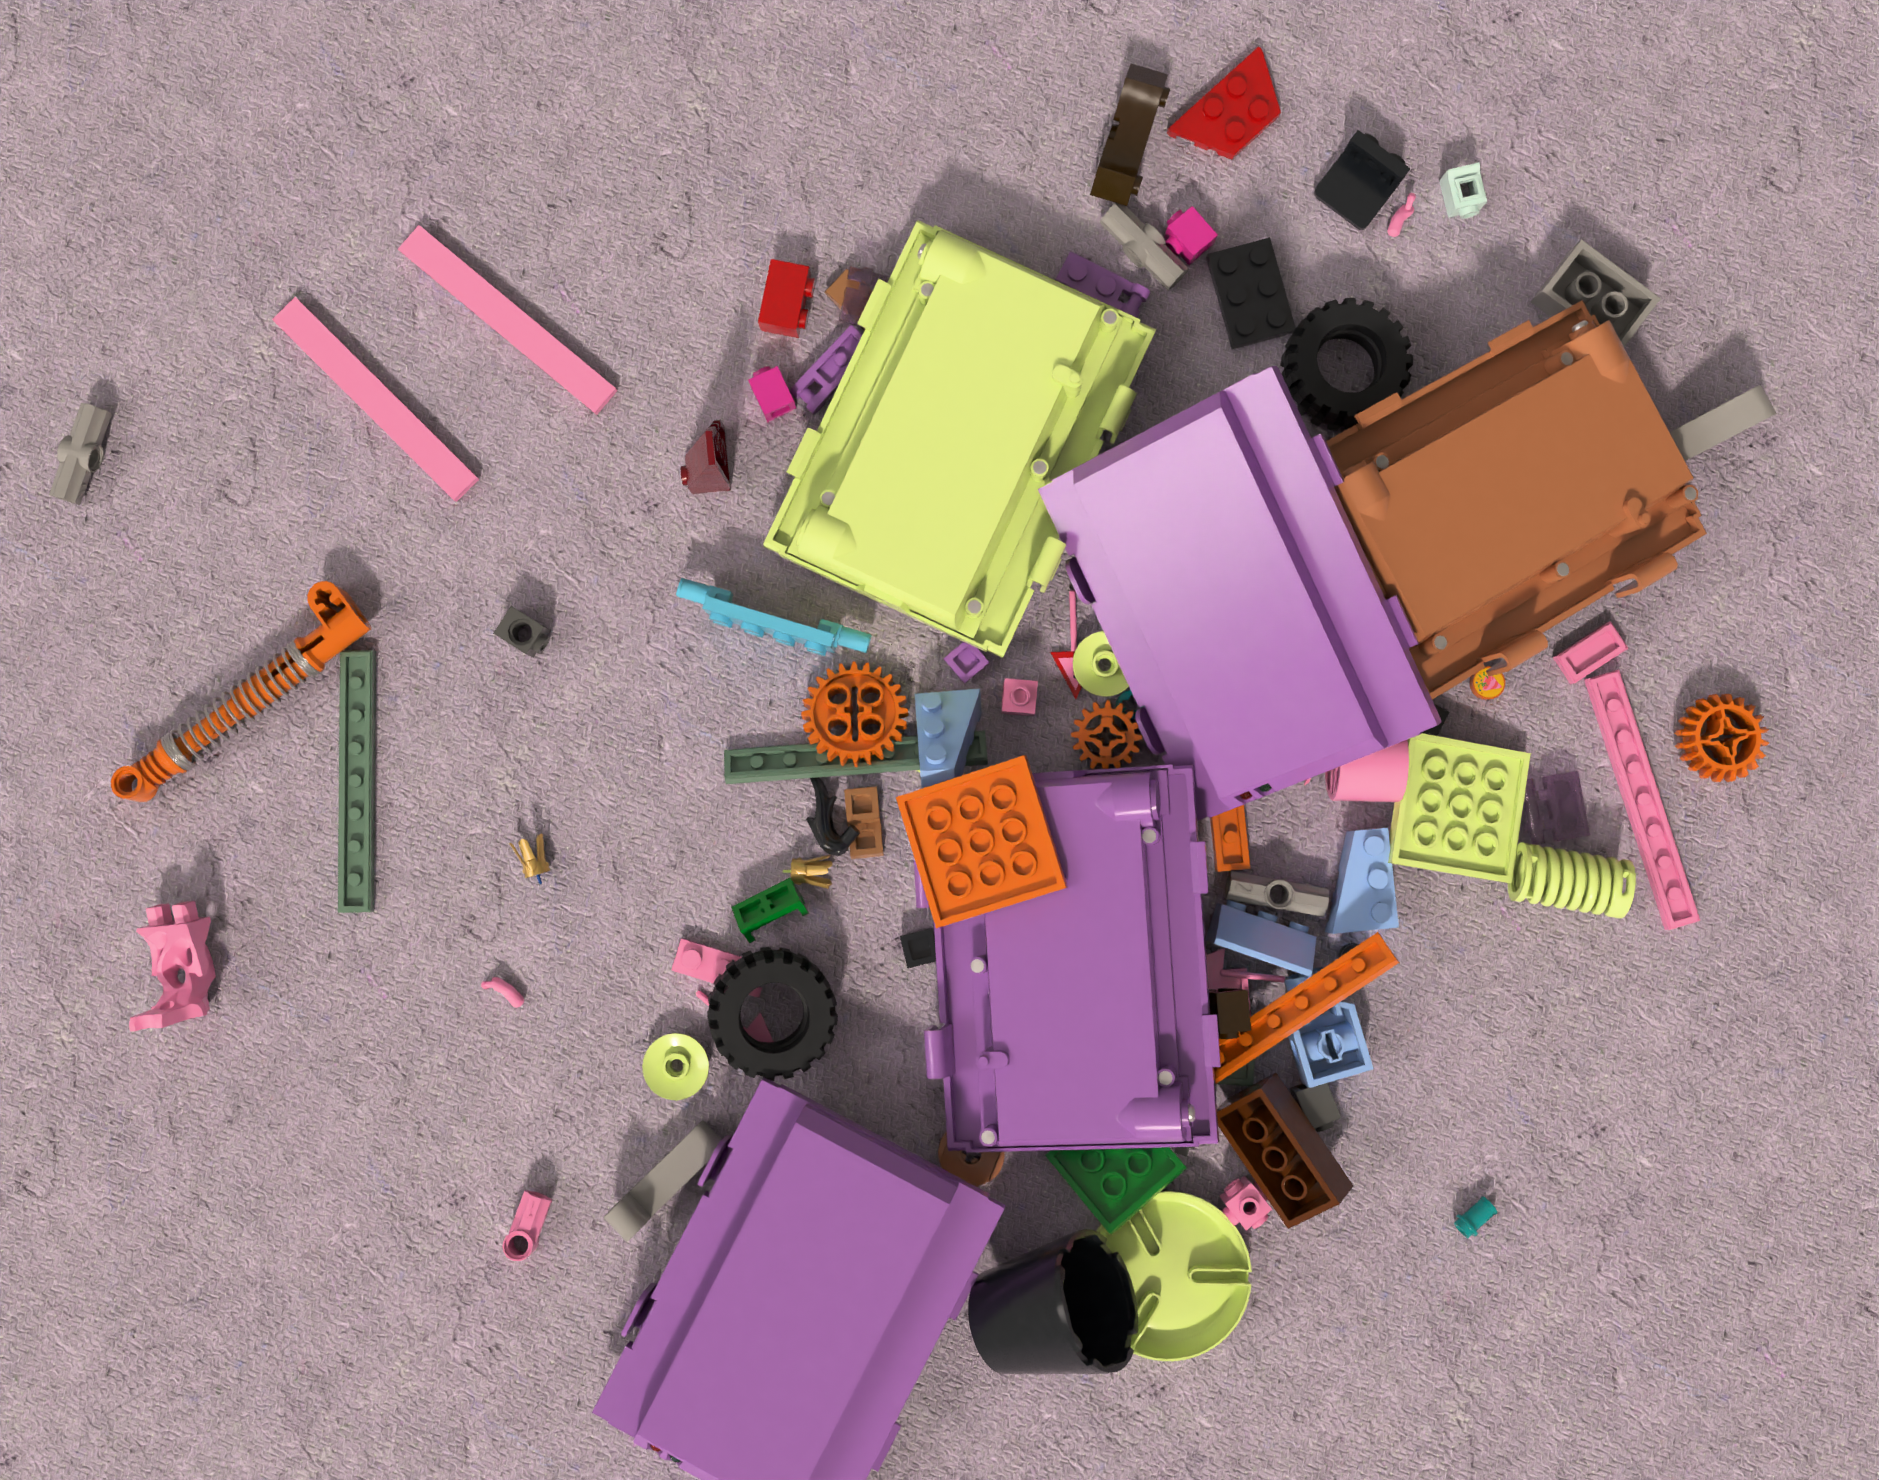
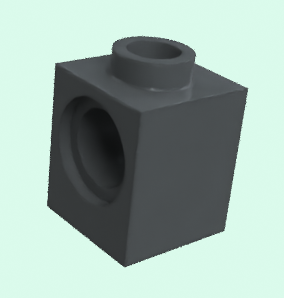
[493,606,551,658]
[1289,1083,1341,1132]

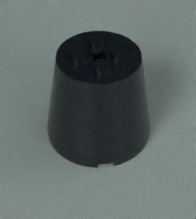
[968,1229,1138,1375]

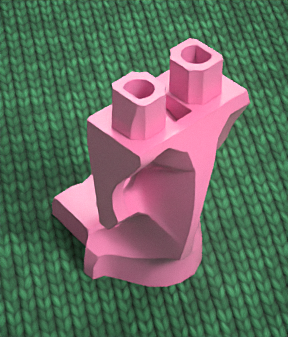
[129,901,216,1031]

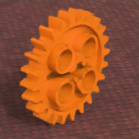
[801,661,909,767]

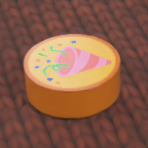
[1469,666,1505,700]

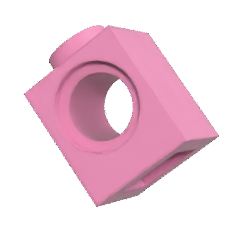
[1001,678,1038,717]

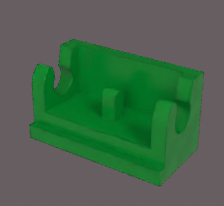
[731,877,809,943]

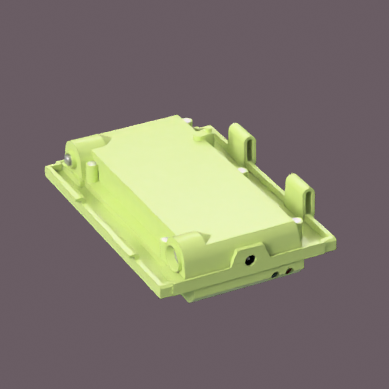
[763,220,1156,658]

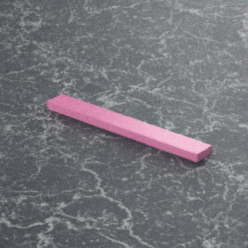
[398,225,617,415]
[272,297,479,502]
[1584,669,1700,930]

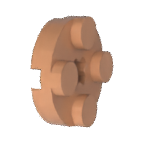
[938,1130,1005,1187]

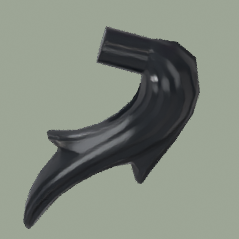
[806,777,860,856]

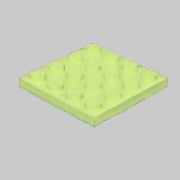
[1388,733,1531,883]

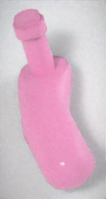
[1387,193,1416,237]
[481,977,524,1008]

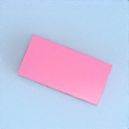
[1553,621,1628,685]

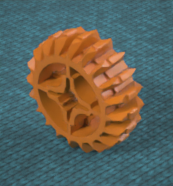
[1674,694,1769,782]

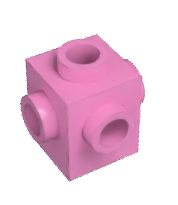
[1219,1176,1272,1231]

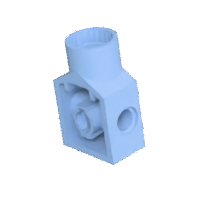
[1284,966,1374,1088]

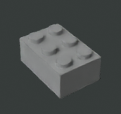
[1531,239,1661,347]

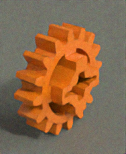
[1071,700,1143,769]

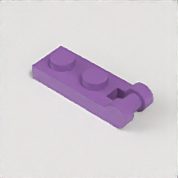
[1055,251,1150,318]
[790,325,862,414]

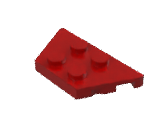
[1167,46,1281,160]

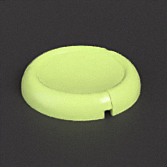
[1096,1190,1252,1361]

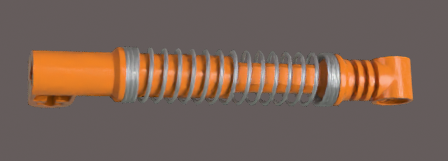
[111,581,372,802]

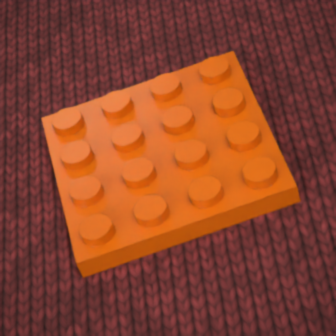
[896,755,1068,928]

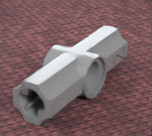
[1100,203,1189,291]
[49,403,112,505]
[1225,871,1329,917]

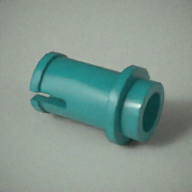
[1454,1196,1498,1239]

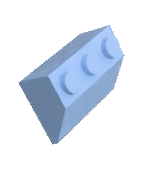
[1205,900,1317,977]

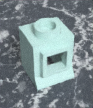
[1439,163,1487,219]

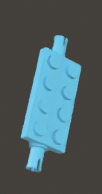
[676,578,872,656]

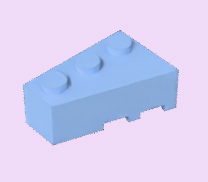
[915,689,982,788]
[1325,828,1399,934]

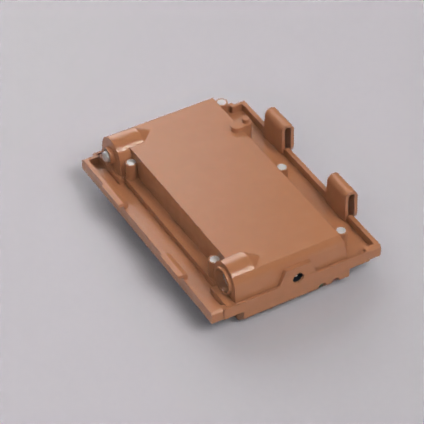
[1326,300,1707,700]

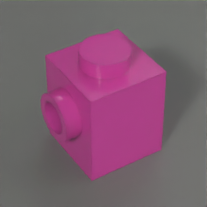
[1164,206,1218,265]

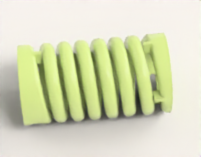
[1507,842,1636,919]

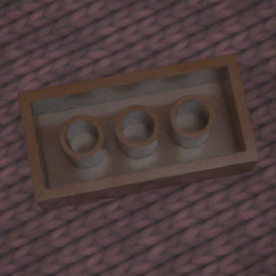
[1217,1072,1353,1229]

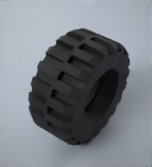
[1280,298,1413,431]
[707,947,838,1081]

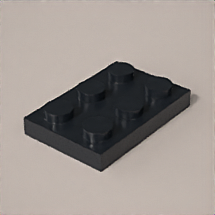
[1206,237,1296,350]

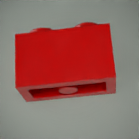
[758,259,816,338]

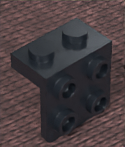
[1314,130,1410,230]

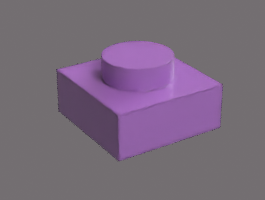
[943,642,990,685]

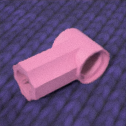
[502,1190,553,1261]

